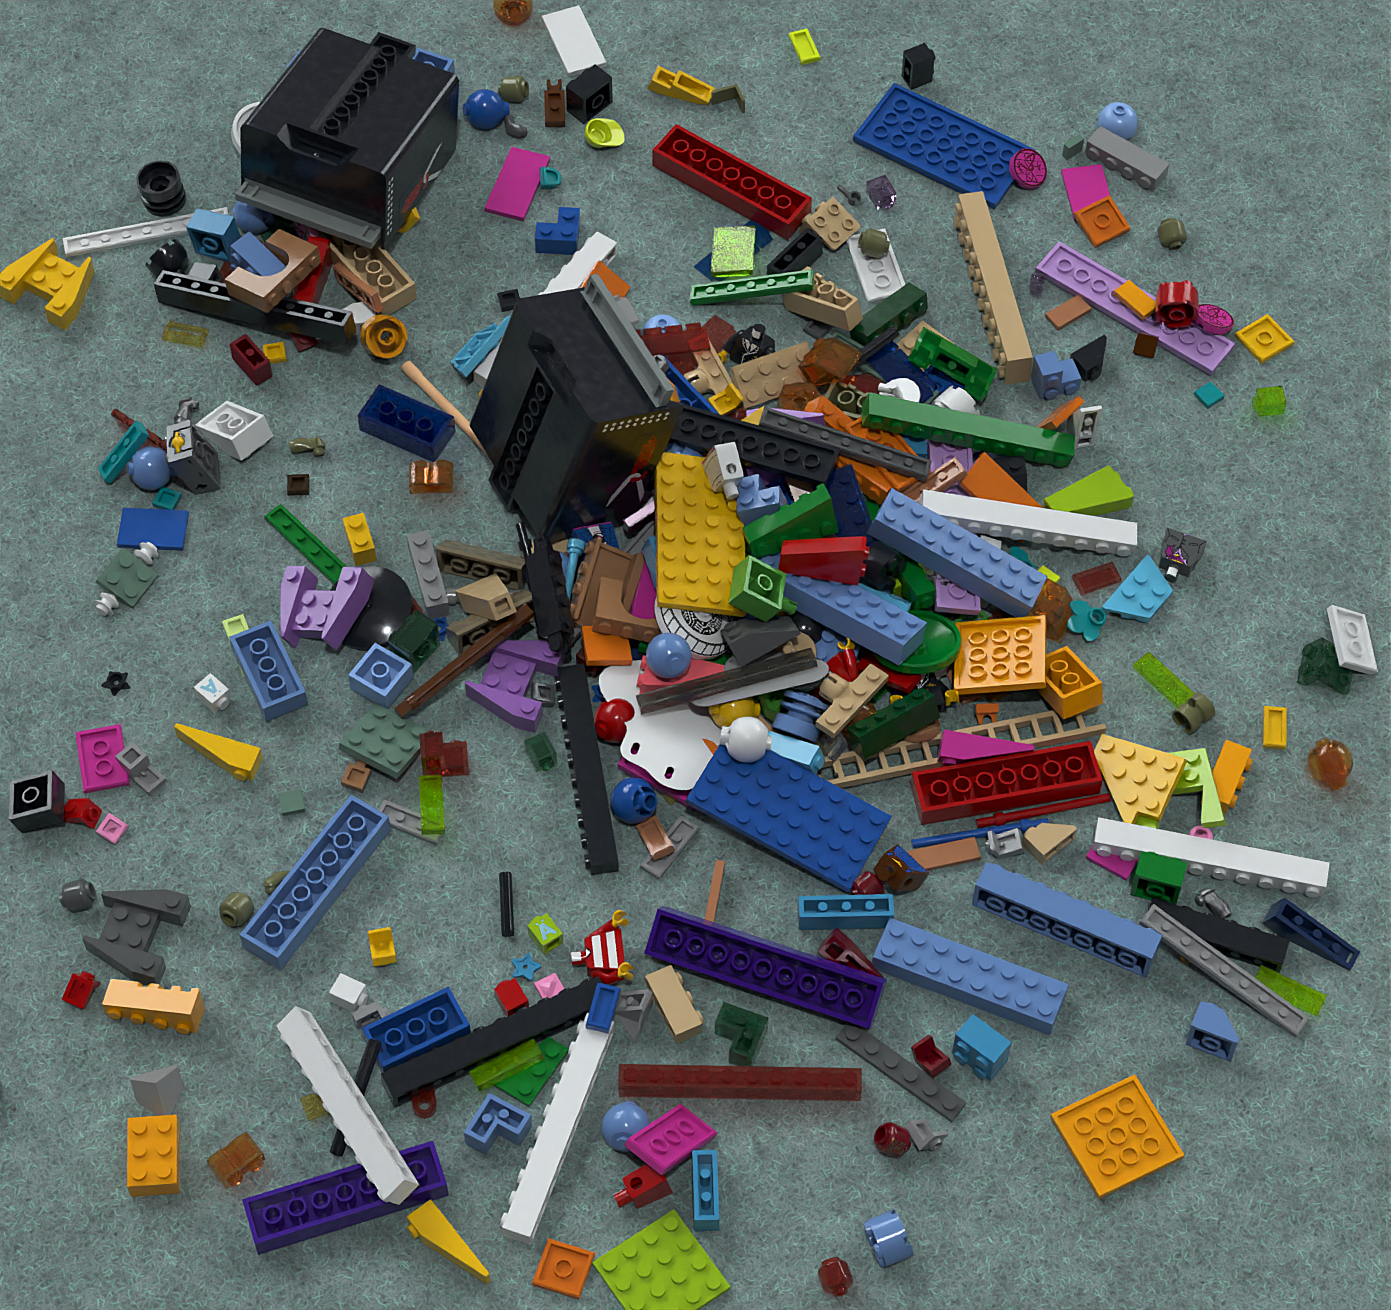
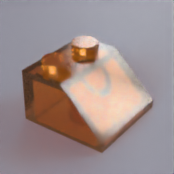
[798,337,862,386]
[1026,578,1074,644]

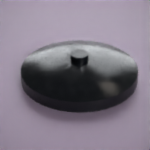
[330,566,414,651]

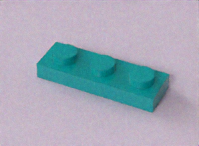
[98,420,149,484]

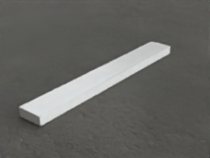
[62,207,228,257]

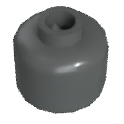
[59,879,96,913]

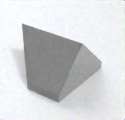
[615,989,653,1044]
[130,1065,183,1116]

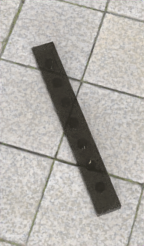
[636,648,818,715]

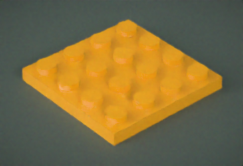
[954,615,1046,695]
[1050,1074,1185,1199]

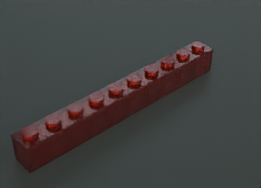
[618,1064,862,1101]

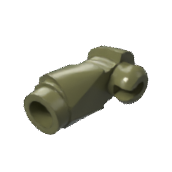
[289,436,326,457]

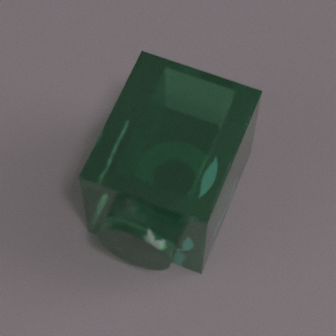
[524,732,557,772]

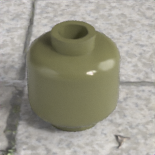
[498,76,529,103]
[1157,217,1187,250]
[858,228,890,258]
[219,892,254,927]

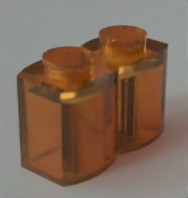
[409,460,454,494]
[206,1132,265,1189]

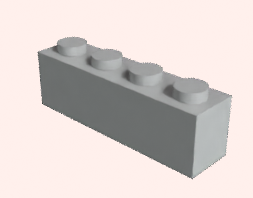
[1085,126,1169,191]
[407,530,450,620]

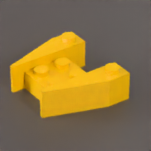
[0,238,95,330]

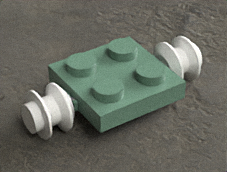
[94,542,159,616]

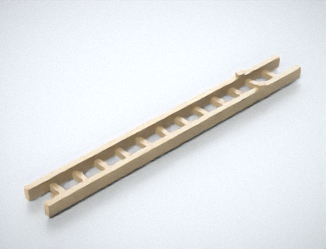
[822,706,1106,788]

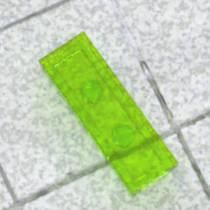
[1132,652,1195,708]
[418,775,445,835]
[1255,965,1327,1017]
[469,1039,544,1092]

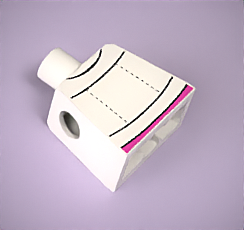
[702,442,743,500]

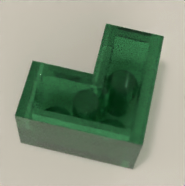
[715,1002,769,1071]

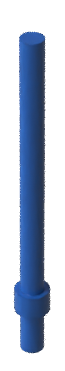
[911,818,1049,849]

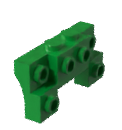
[908,327,997,402]

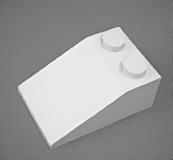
[195,401,273,461]

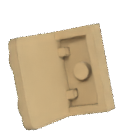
[799,197,860,251]

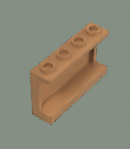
[569,537,645,628]

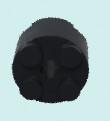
[859,541,907,593]

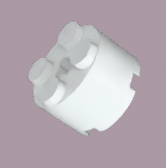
[931,386,980,415]

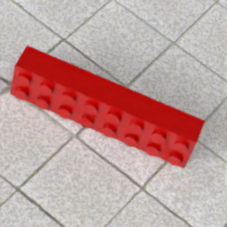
[652,124,812,240]
[910,741,1103,825]

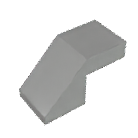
[115,742,167,796]

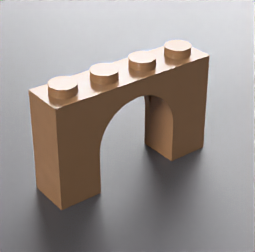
[225,229,321,313]
[592,577,662,643]

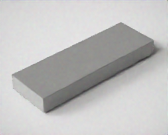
[379,799,447,846]
[640,816,700,880]

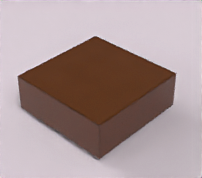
[1133,332,1159,358]

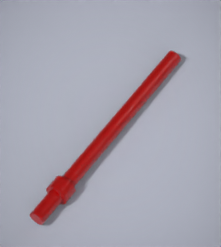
[975,793,1111,828]

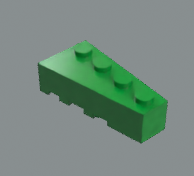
[742,483,838,559]

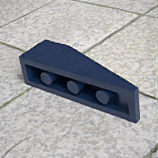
[1262,898,1360,971]

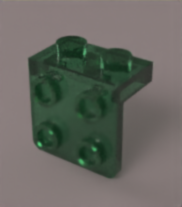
[1297,637,1354,695]

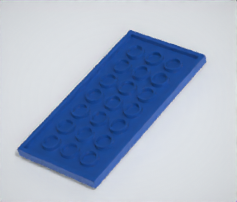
[853,83,1036,209]
[685,744,892,893]

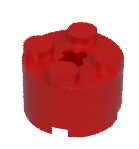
[1156,280,1199,328]

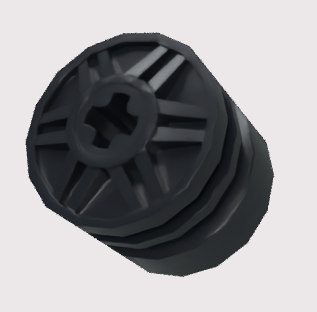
[136,160,186,217]

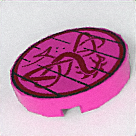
[1009,148,1047,190]
[1194,304,1234,335]

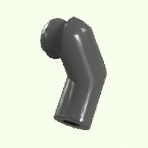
[504,115,528,138]

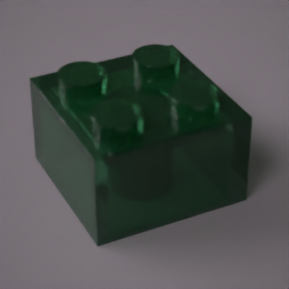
[388,610,440,675]

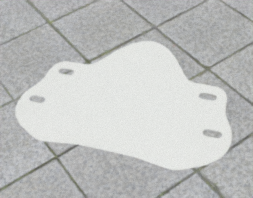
[599,660,722,790]

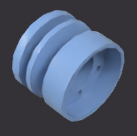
[771,690,829,743]

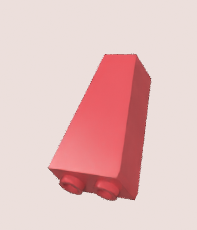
[636,655,725,696]

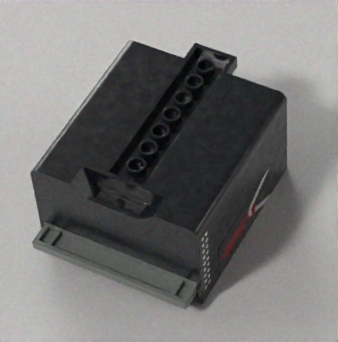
[235,28,459,250]
[469,274,684,541]

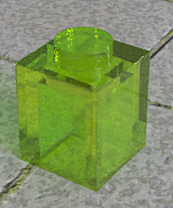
[1252,386,1287,417]

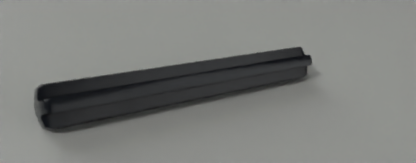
[809,326,900,397]
[330,1038,382,1156]

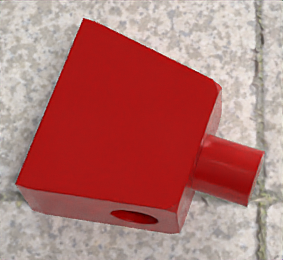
[613,1164,673,1209]

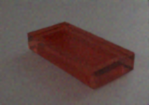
[1072,561,1122,596]

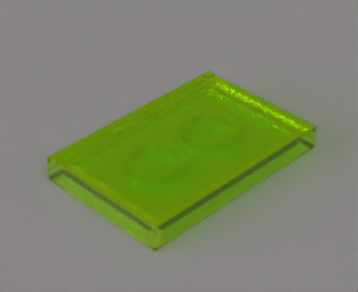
[711,225,756,277]

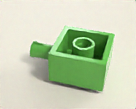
[728,555,798,622]

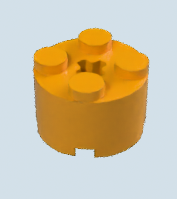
[360,314,408,358]

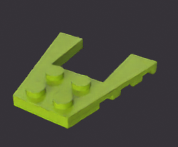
[1136,748,1226,829]

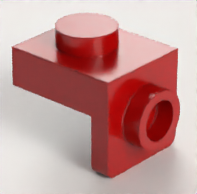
[64,798,102,829]

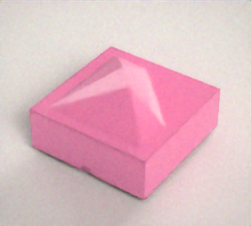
[96,813,129,845]
[534,973,565,999]

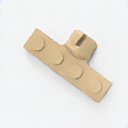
[684,334,741,411]
[815,663,889,738]

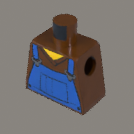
[873,844,929,892]

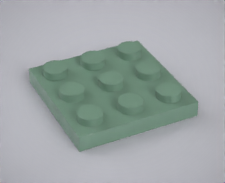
[339,703,434,779]

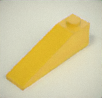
[174,723,263,781]
[406,1199,490,1284]

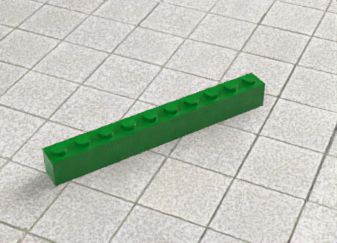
[862,392,1075,467]

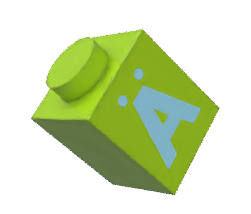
[527,913,563,955]

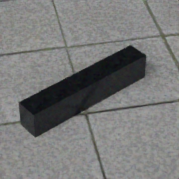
[1149,898,1290,973]

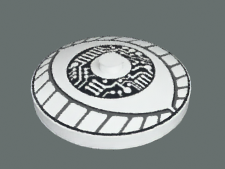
[655,597,735,660]

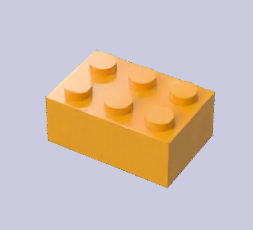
[1036,646,1103,719]
[127,1114,180,1197]

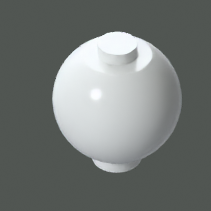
[719,717,772,763]

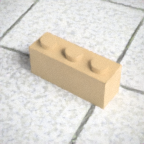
[645,965,704,1044]

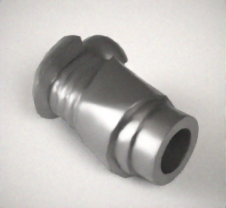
[174,397,199,424]
[1195,888,1232,920]

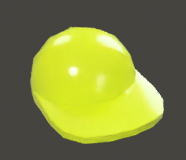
[584,118,625,148]

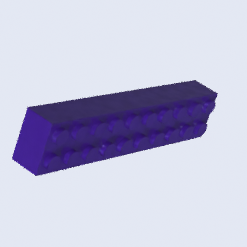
[644,906,887,1029]

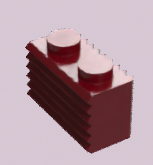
[229,334,272,385]

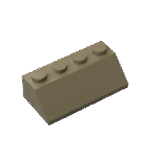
[436,539,527,590]
[446,589,536,656]

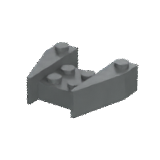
[82,889,191,986]

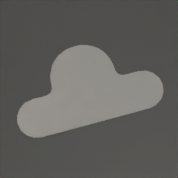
[689,649,829,707]

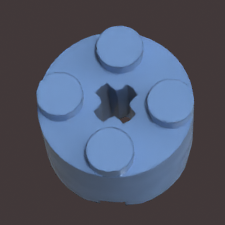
[863,1209,914,1267]

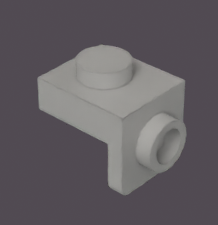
[986,828,1025,859]
[352,1001,390,1030]
[905,1119,948,1151]

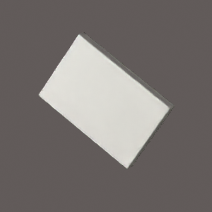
[1327,605,1378,675]

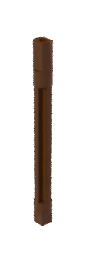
[395,604,535,719]

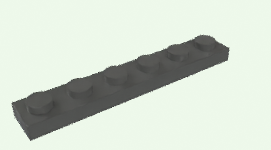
[836,1022,966,1123]

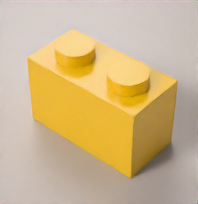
[342,512,377,567]

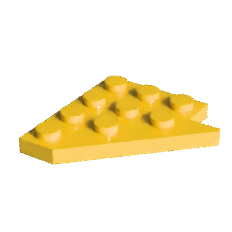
[1094,734,1187,824]

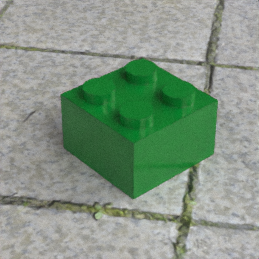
[1130,851,1187,905]

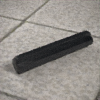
[499,871,514,937]

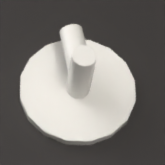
[878,378,921,402]

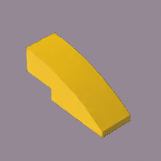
[647,65,715,105]

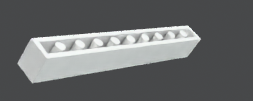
[473,232,618,387]
[918,489,1137,556]
[1092,817,1329,898]
[277,1006,419,1205]
[500,1013,615,1245]

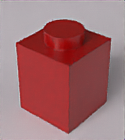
[494,978,529,1017]

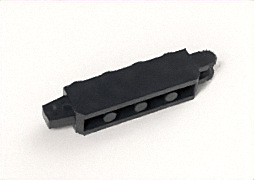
[526,535,575,655]

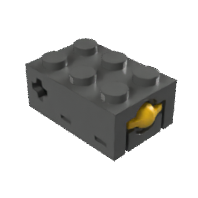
[164,420,220,495]

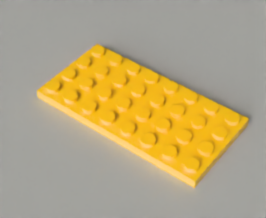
[654,452,747,617]

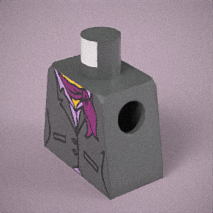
[1159,528,1207,582]

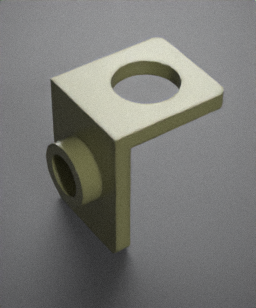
[711,84,745,113]

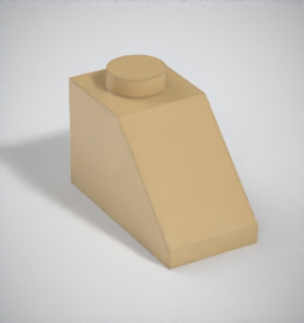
[1023,823,1077,865]

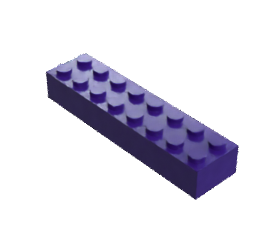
[242,1141,449,1255]

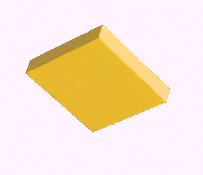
[1235,314,1295,364]

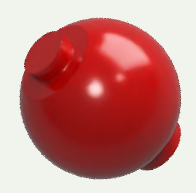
[594,698,635,743]

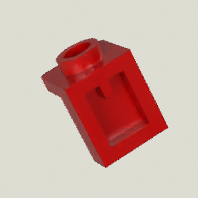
[61,971,101,1009]

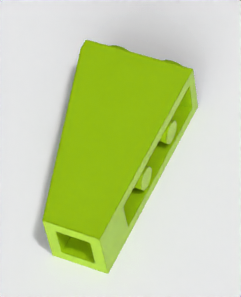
[1043,465,1134,516]

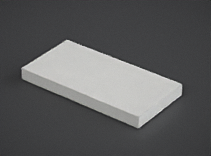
[542,5,606,77]
[845,229,905,304]

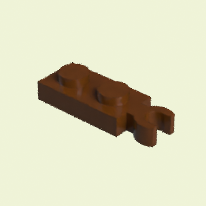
[544,79,565,127]

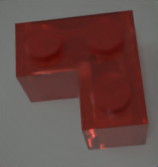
[419,731,469,779]

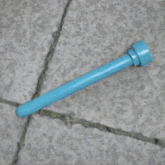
[565,538,586,600]

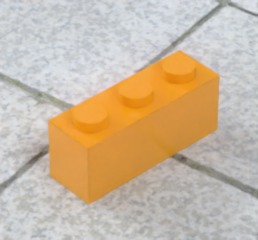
[1200,740,1253,814]

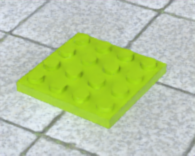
[592,1209,731,1310]

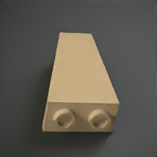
[455,573,517,621]

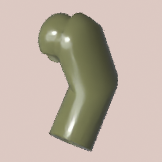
[263,870,291,894]

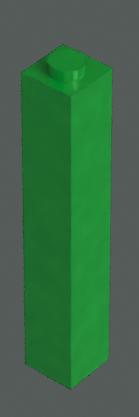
[852,500,936,611]

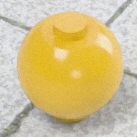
[708,696,760,728]

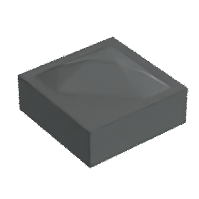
[531,681,555,708]

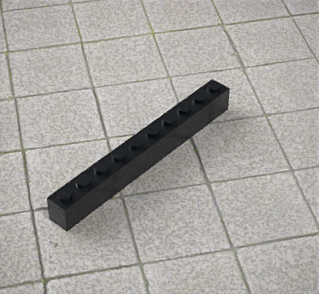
[154,270,356,344]
[554,664,619,876]
[381,976,603,1107]

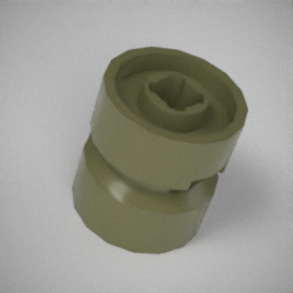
[1172,692,1216,735]

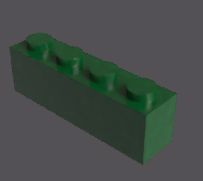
[850,282,928,346]
[847,687,940,759]

